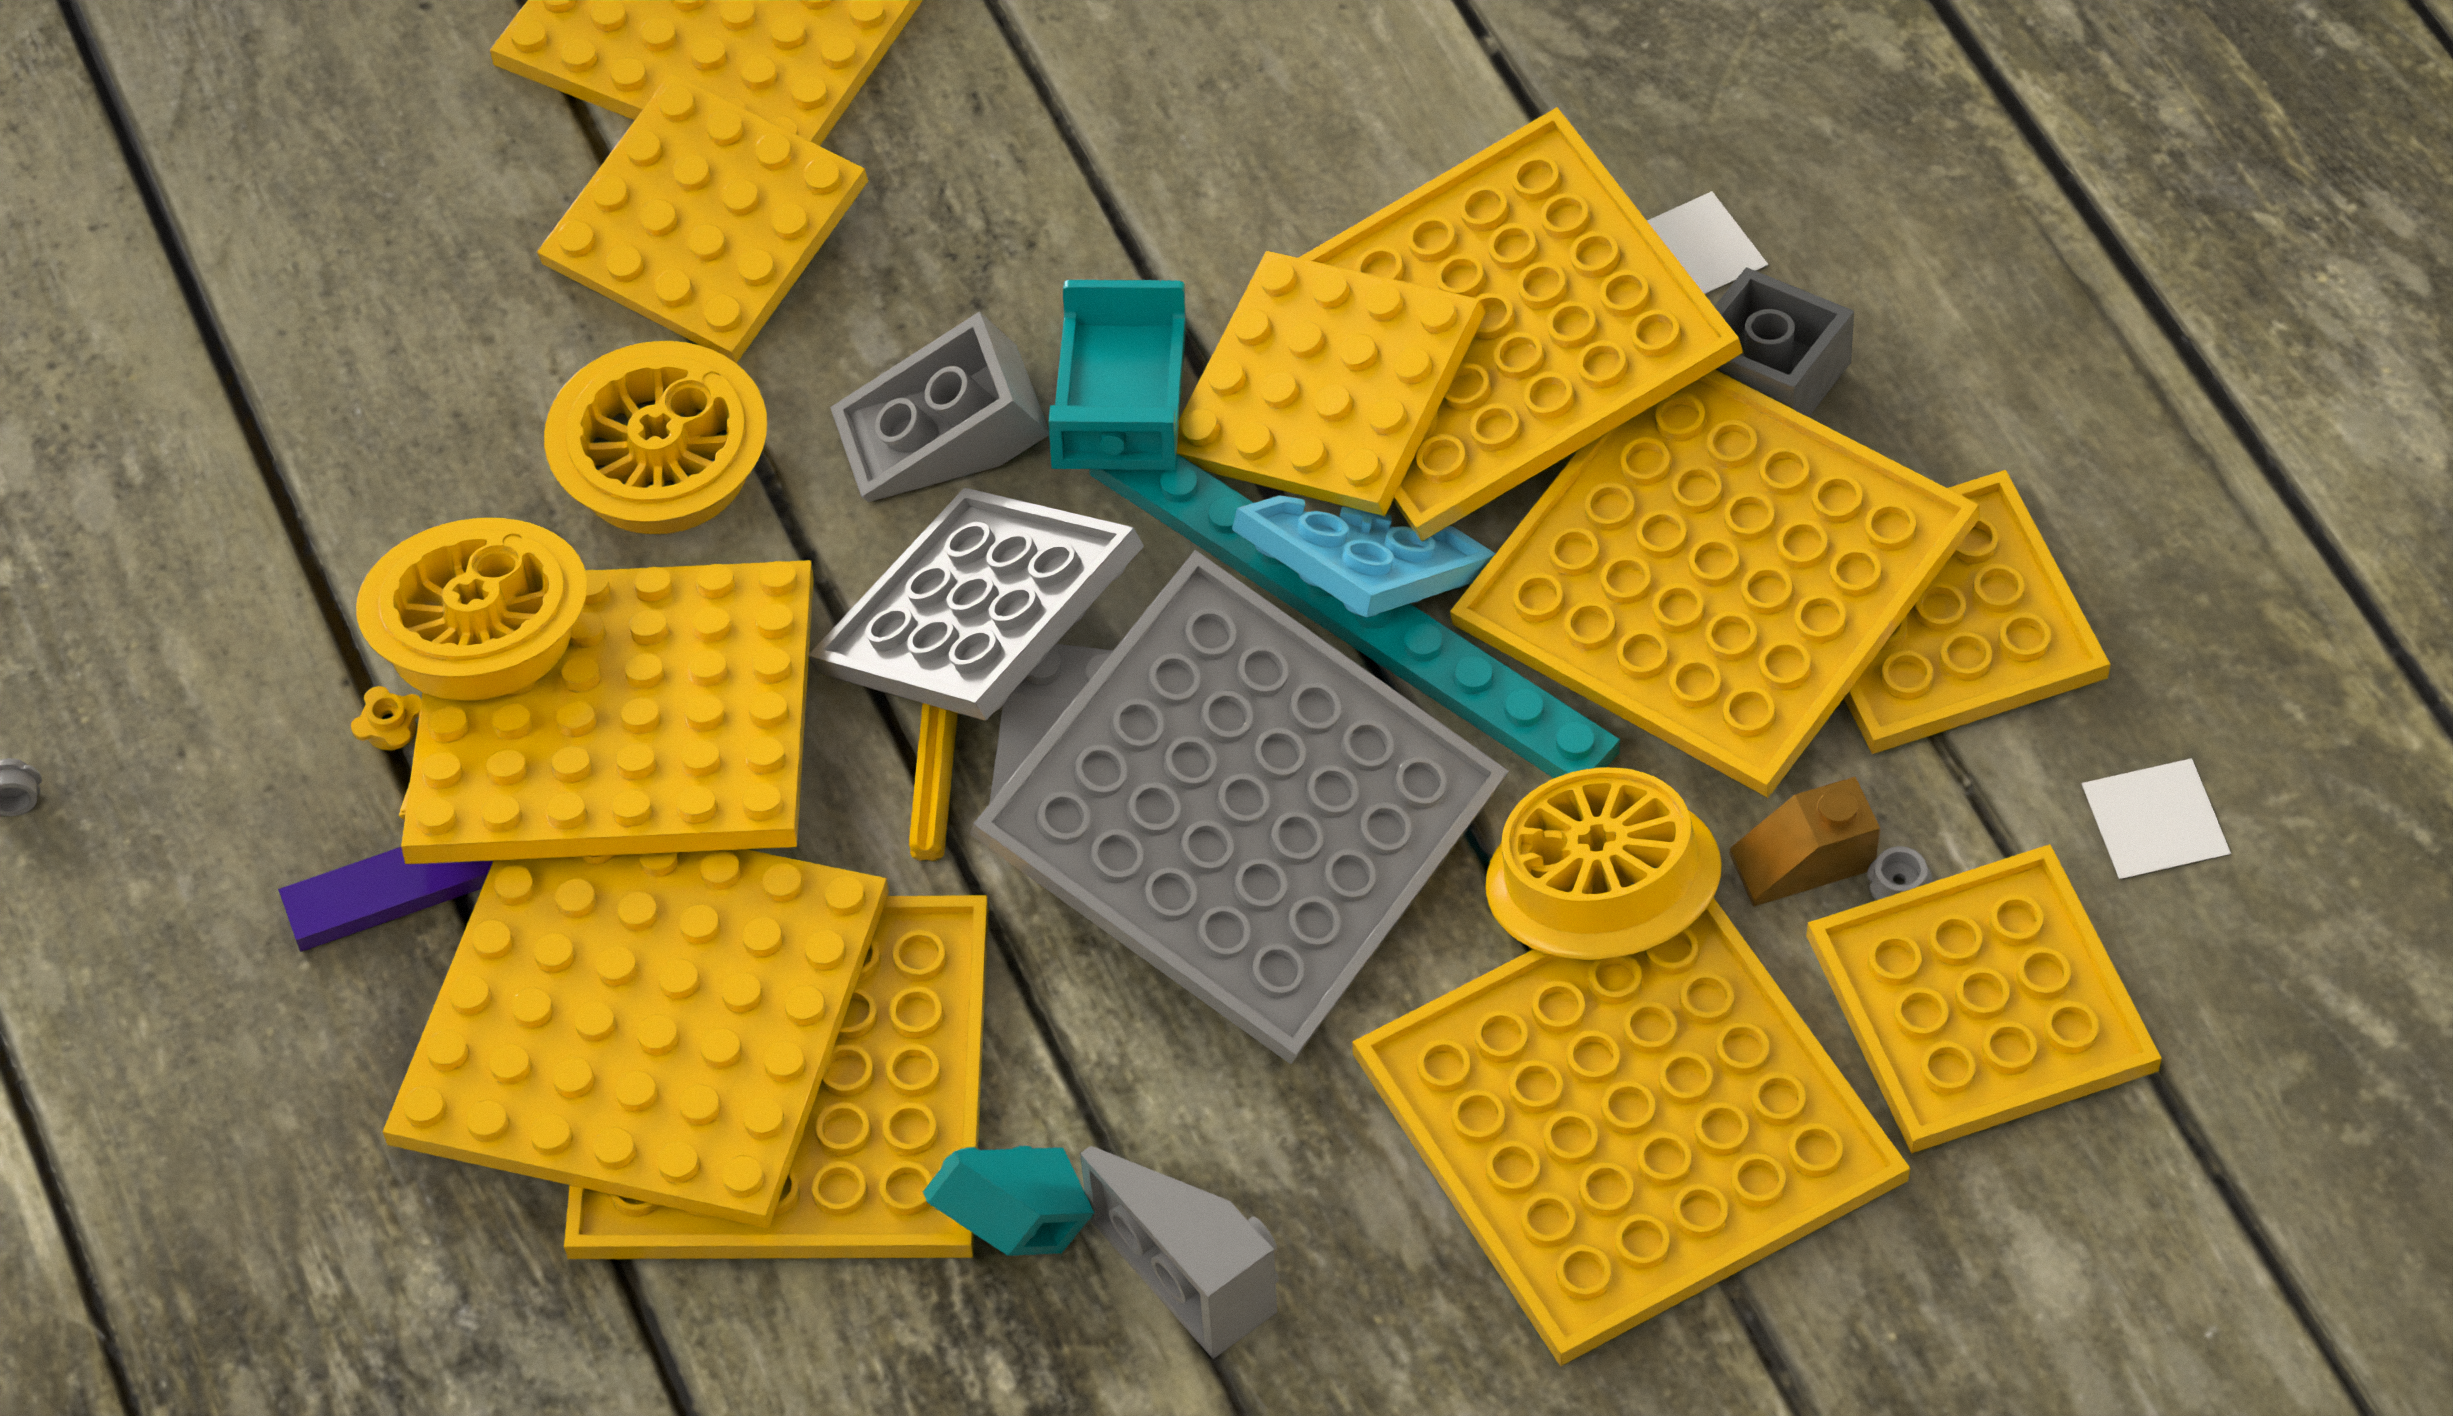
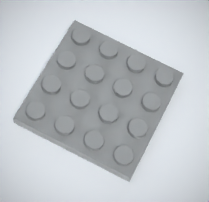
[809,487,1144,721]

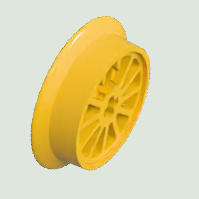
[544,341,767,534]
[356,518,587,701]
[1485,767,1722,960]

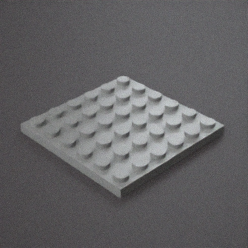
[970,550,1509,1064]

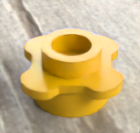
[351,686,421,751]

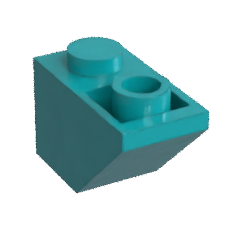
[923,1145,1094,1256]

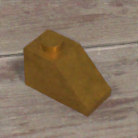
[1729,776,1880,907]

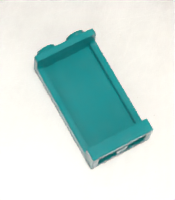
[1049,280,1186,470]

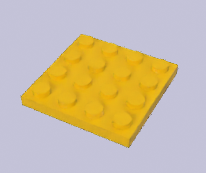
[537,73,869,364]
[1177,251,1486,516]
[1844,470,2111,754]
[1806,844,2162,1154]

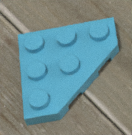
[1232,495,1496,617]

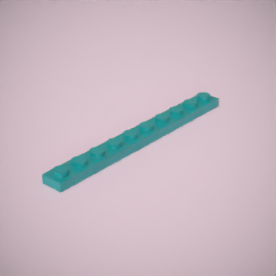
[1089,454,1620,778]

